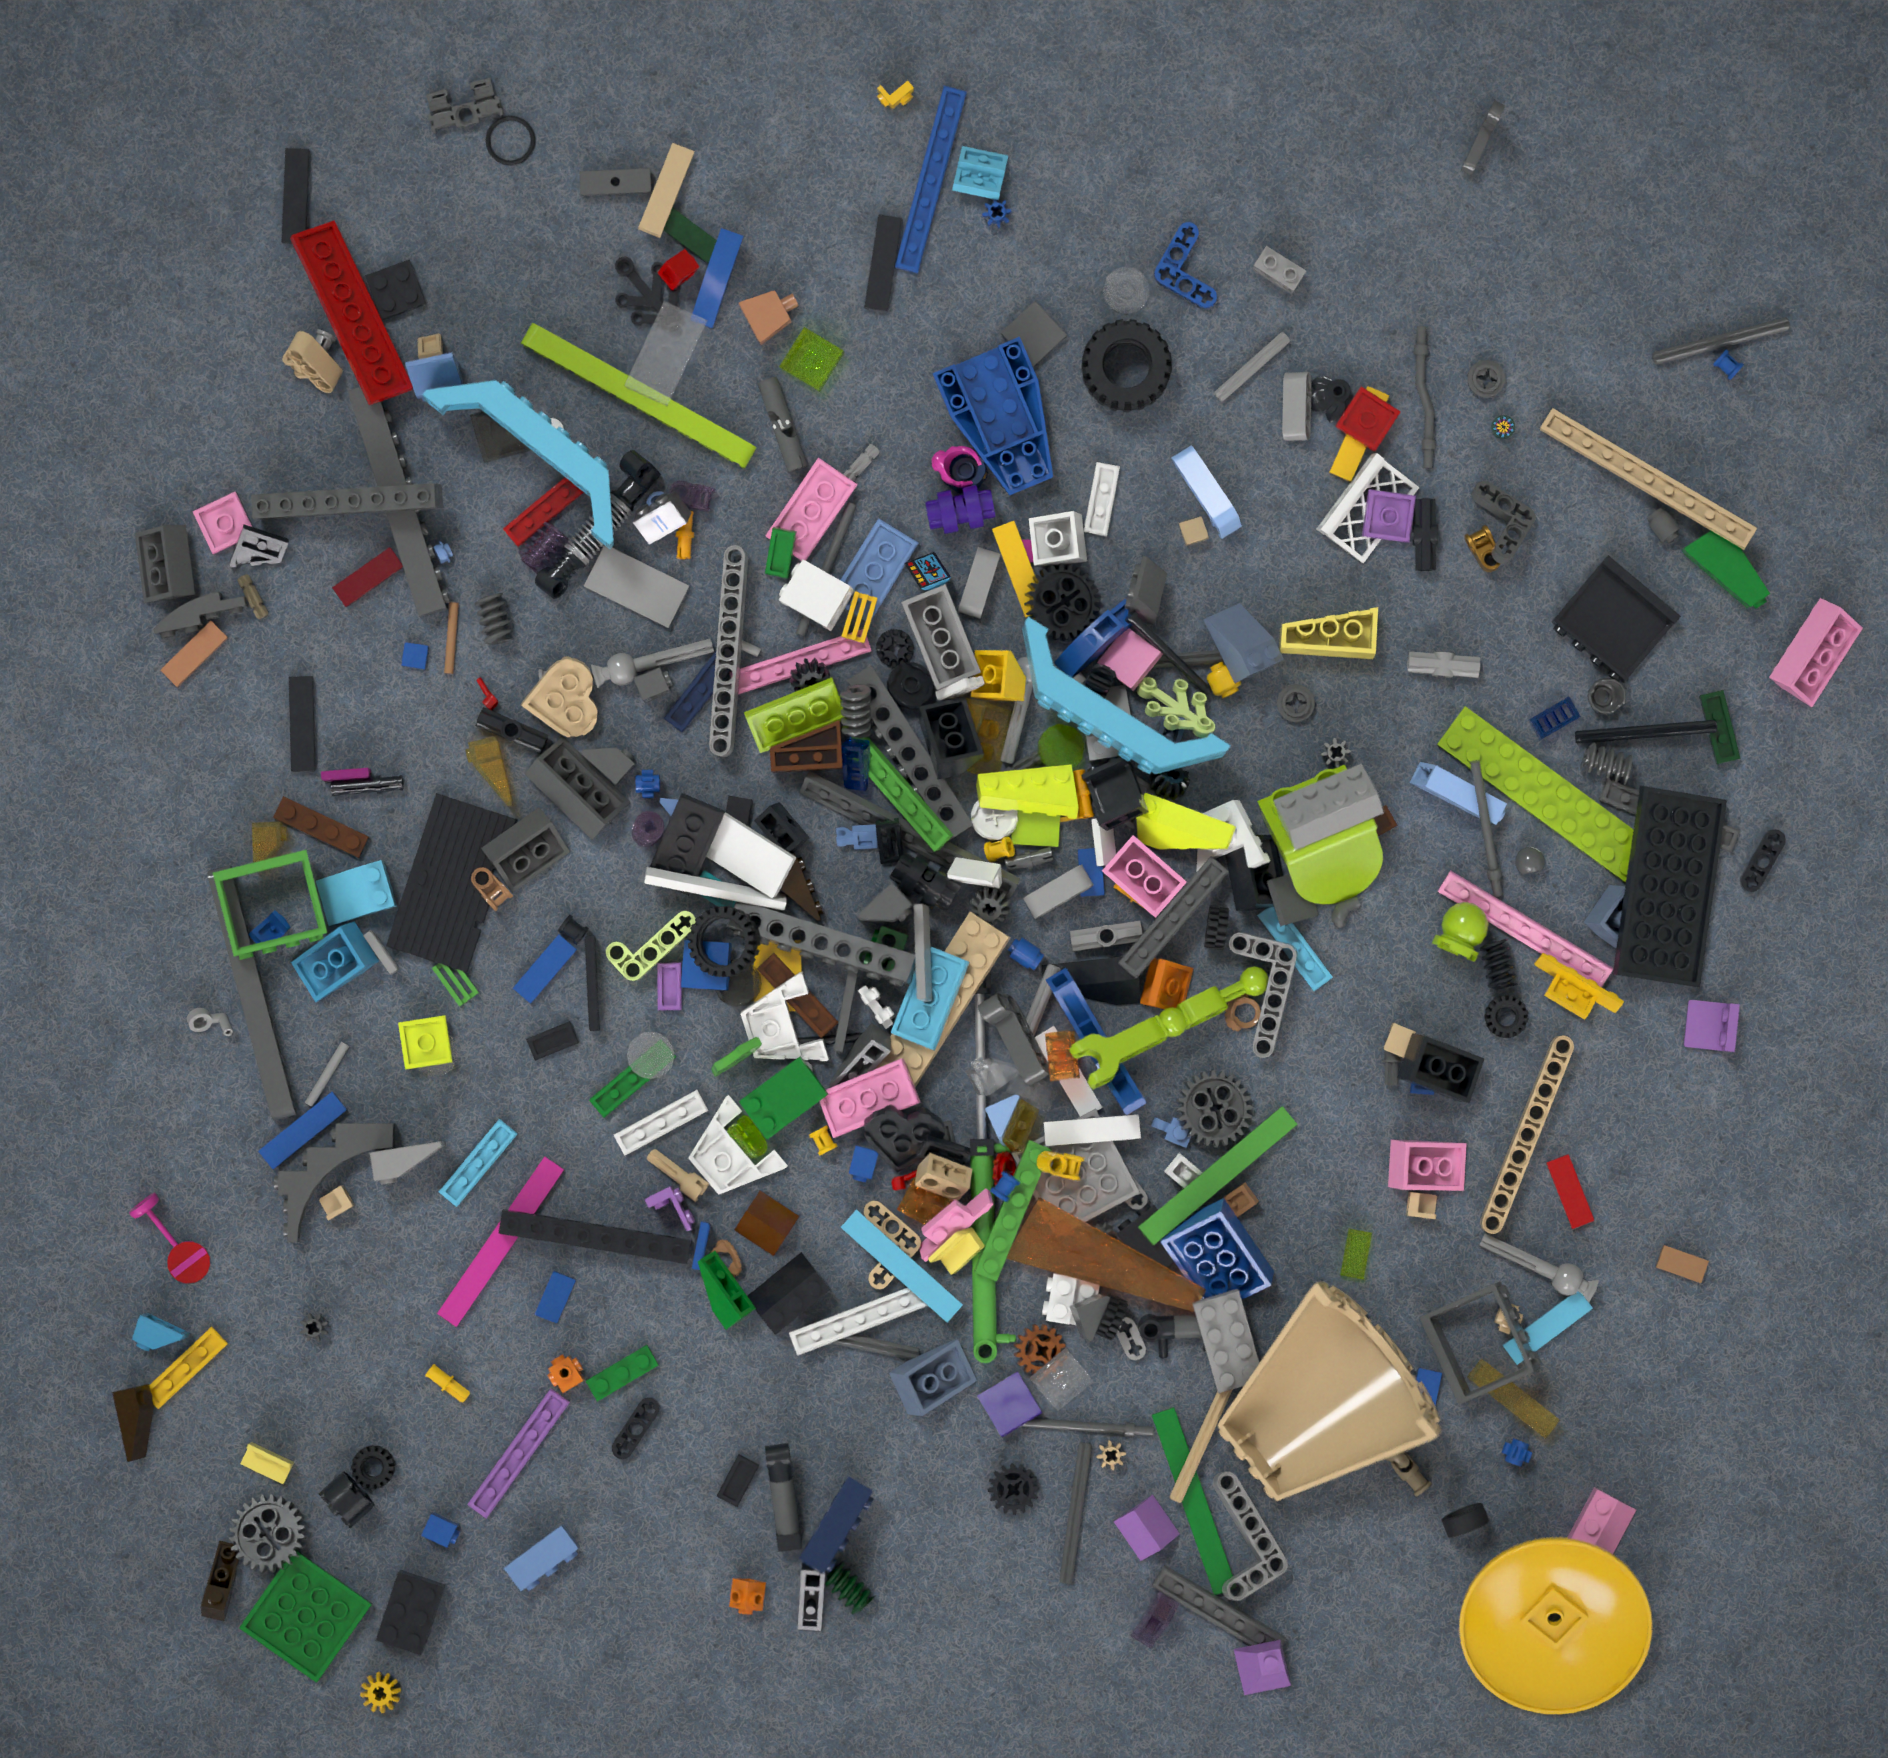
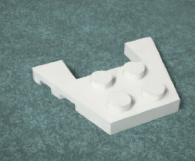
[1196,800,1270,873]
[741,971,829,1061]
[689,1095,788,1194]

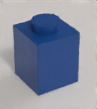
[849,1145,878,1182]
[421,1512,460,1548]

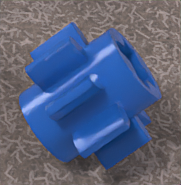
[982,199,1011,229]
[635,769,660,798]
[1502,1438,1532,1467]

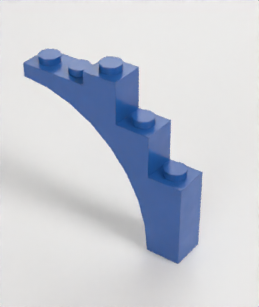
[1046,968,1146,1115]

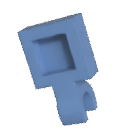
[836,824,878,850]
[1151,1117,1191,1148]

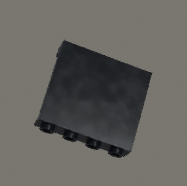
[1552,555,1681,683]

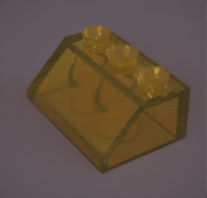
[965,697,1012,776]

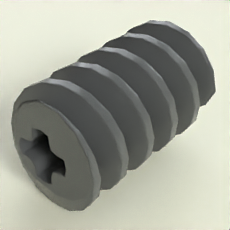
[475,593,514,645]
[841,684,871,738]
[1580,742,1633,785]

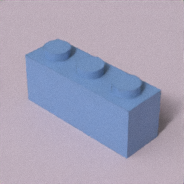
[504,1524,580,1591]

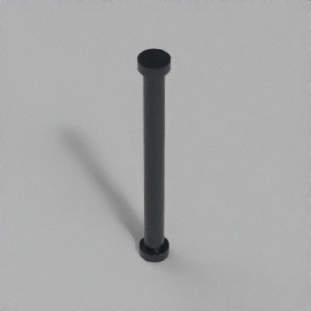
[1125,610,1212,696]

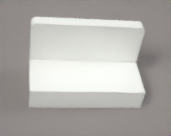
[947,857,1002,889]

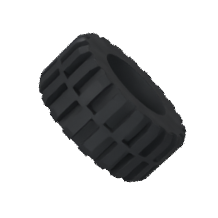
[1081,319,1172,412]

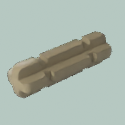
[237,574,268,619]

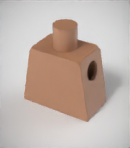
[739,291,799,345]

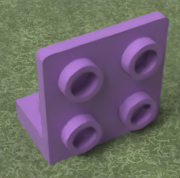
[1684,1000,1740,1052]
[645,1185,695,1231]

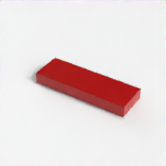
[1546,1154,1595,1229]

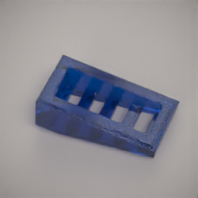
[1528,696,1581,740]
[841,738,870,791]

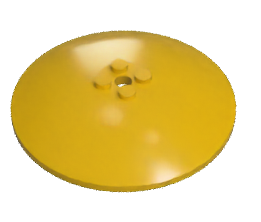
[1459,1538,1652,1714]

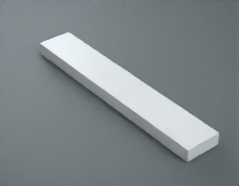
[645,867,786,911]
[789,1288,928,1356]

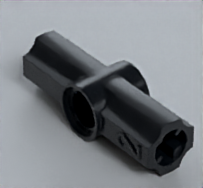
[1413,498,1438,571]
[475,707,549,754]

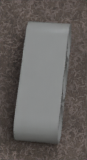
[1282,372,1312,441]
[958,547,1001,619]
[1023,865,1094,919]

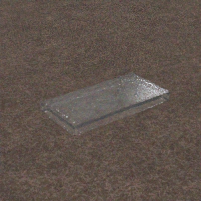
[624,301,707,407]

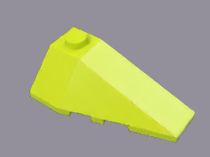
[1136,793,1236,850]

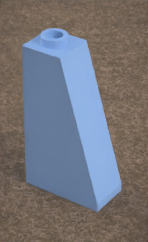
[1410,762,1507,825]

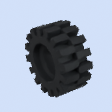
[1204,905,1229,950]
[1484,995,1529,1038]
[1095,1294,1128,1340]
[351,1445,395,1489]

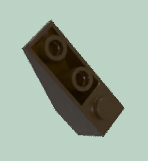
[780,853,824,921]
[201,1541,240,1621]

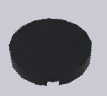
[887,662,934,709]

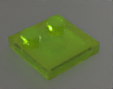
[779,327,845,392]

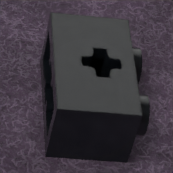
[754,802,810,854]

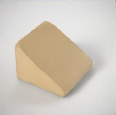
[1179,516,1209,546]

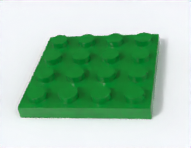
[239,1550,373,1683]

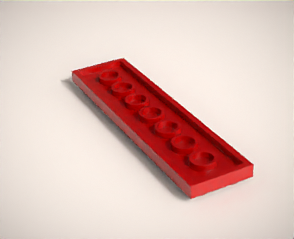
[290,220,413,406]

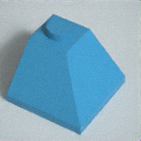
[132,1313,190,1351]

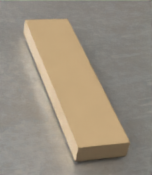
[638,143,695,238]

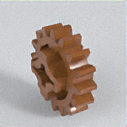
[1014,1324,1066,1376]

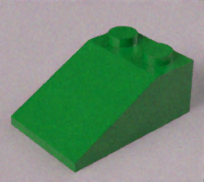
[739,1056,828,1140]

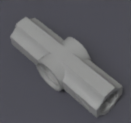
[1407,651,1480,678]
[1070,921,1143,951]

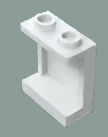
[779,559,855,631]

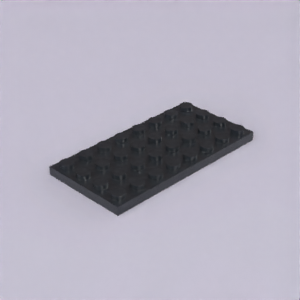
[1613,786,1727,988]

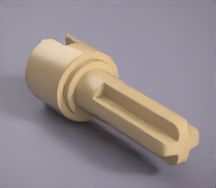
[647,1149,709,1202]

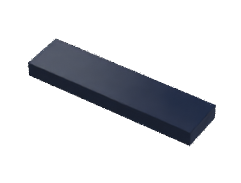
[664,647,734,733]

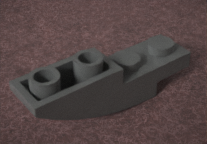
[153,592,248,638]

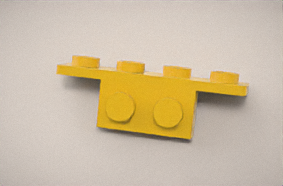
[1534,953,1624,1020]

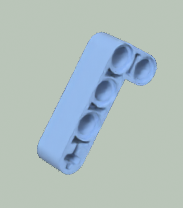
[1171,445,1242,539]

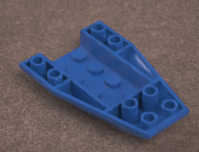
[932,337,1053,495]

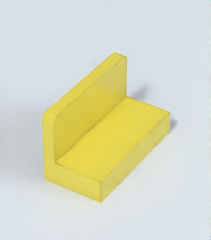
[928,1227,985,1275]
[241,1442,294,1484]

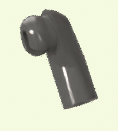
[1331,897,1361,928]

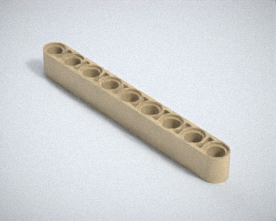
[1480,1036,1574,1234]

